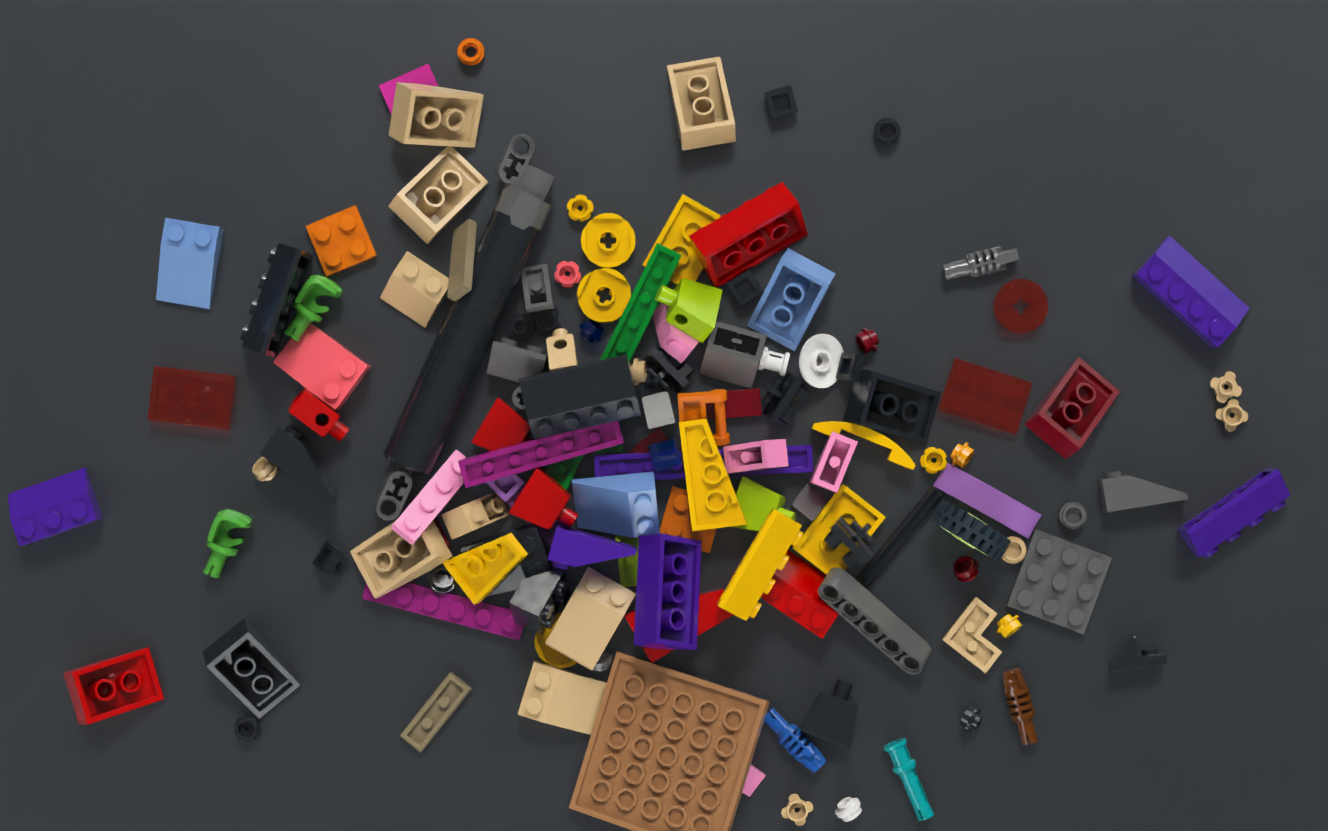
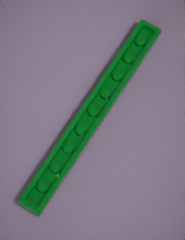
[546,243,682,490]

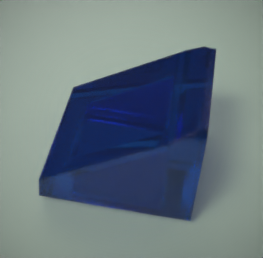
[648,439,682,472]

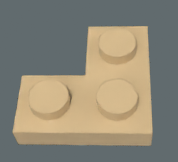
[942,597,1002,673]

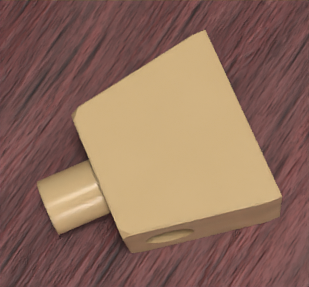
[546,328,578,371]

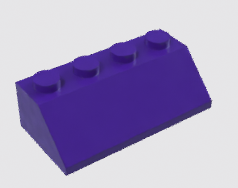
[1132,235,1250,349]
[1177,468,1291,558]
[634,533,702,650]

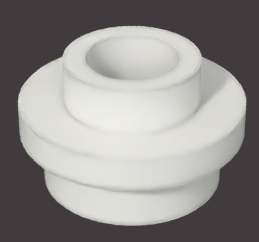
[835,797,862,822]

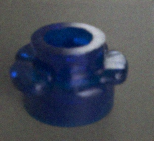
[579,318,605,343]

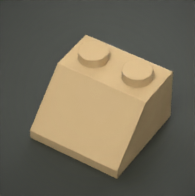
[380,251,449,328]

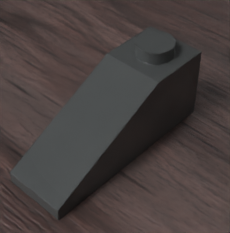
[1098,471,1188,512]

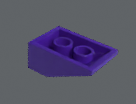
[548,525,637,570]

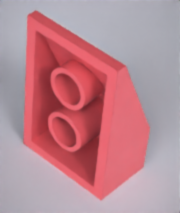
[273,322,371,410]

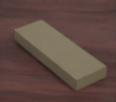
[447,219,477,301]
[400,672,472,753]

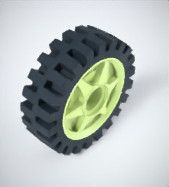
[929,499,1011,562]

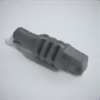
[942,246,1019,280]

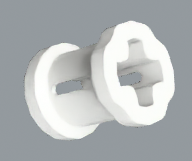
[758,346,790,376]

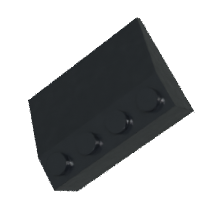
[240,243,312,358]

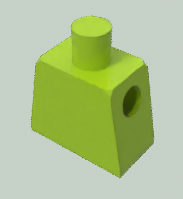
[655,278,722,343]
[731,476,796,532]

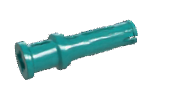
[883,738,934,821]

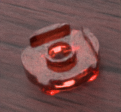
[993,279,1048,334]

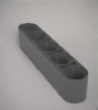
[818,567,931,674]

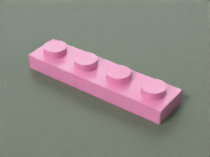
[391,450,467,545]

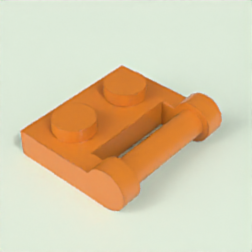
[678,389,730,448]

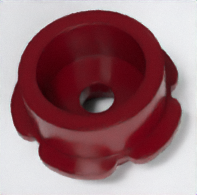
[855,328,879,354]
[953,556,979,582]

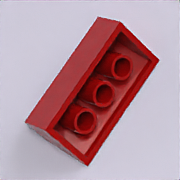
[689,182,808,288]
[731,550,839,639]

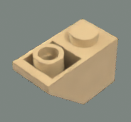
[442,492,509,540]

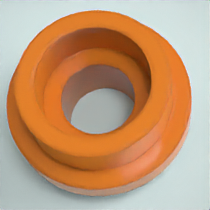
[457,38,485,66]

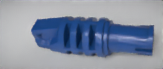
[764,707,826,773]

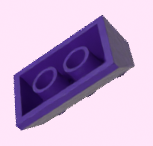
[8,467,103,546]

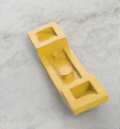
[811,421,915,470]

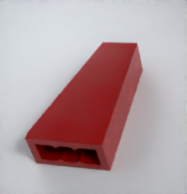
[624,588,734,663]

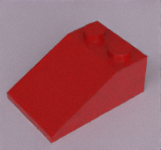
[63,647,164,725]

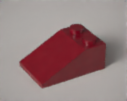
[1024,357,1120,459]

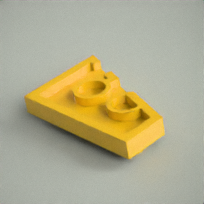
[442,533,528,605]

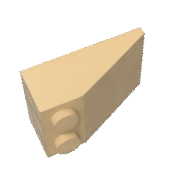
[667,57,736,151]
[388,82,484,148]
[388,146,488,244]
[350,521,452,598]
[545,567,636,670]
[517,660,607,735]

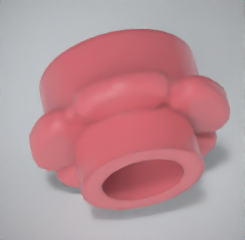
[554,261,581,288]

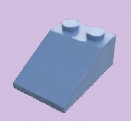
[156,218,224,309]
[747,248,836,351]
[572,472,660,538]

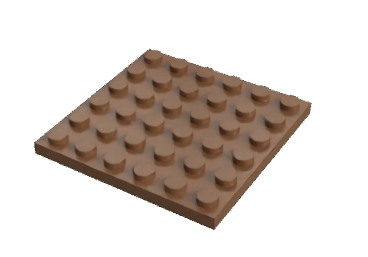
[569,651,770,831]

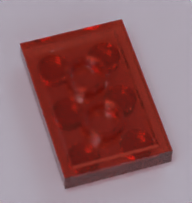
[938,358,1033,435]
[147,366,237,430]

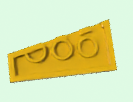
[679,419,747,531]

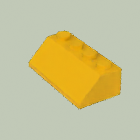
[717,508,803,621]

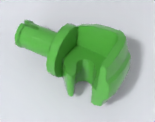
[284,275,343,342]
[203,509,253,578]

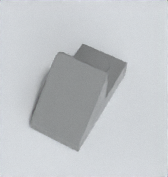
[642,392,675,429]

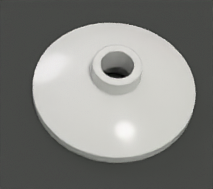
[799,334,844,388]

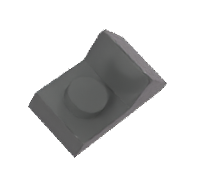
[521,264,554,313]
[787,483,828,532]

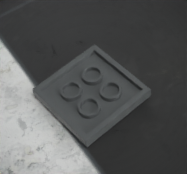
[1006,529,1112,634]

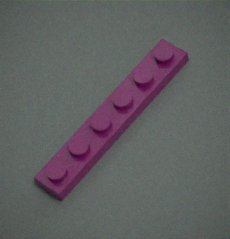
[458,421,624,488]
[362,582,524,640]

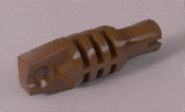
[1003,668,1039,745]

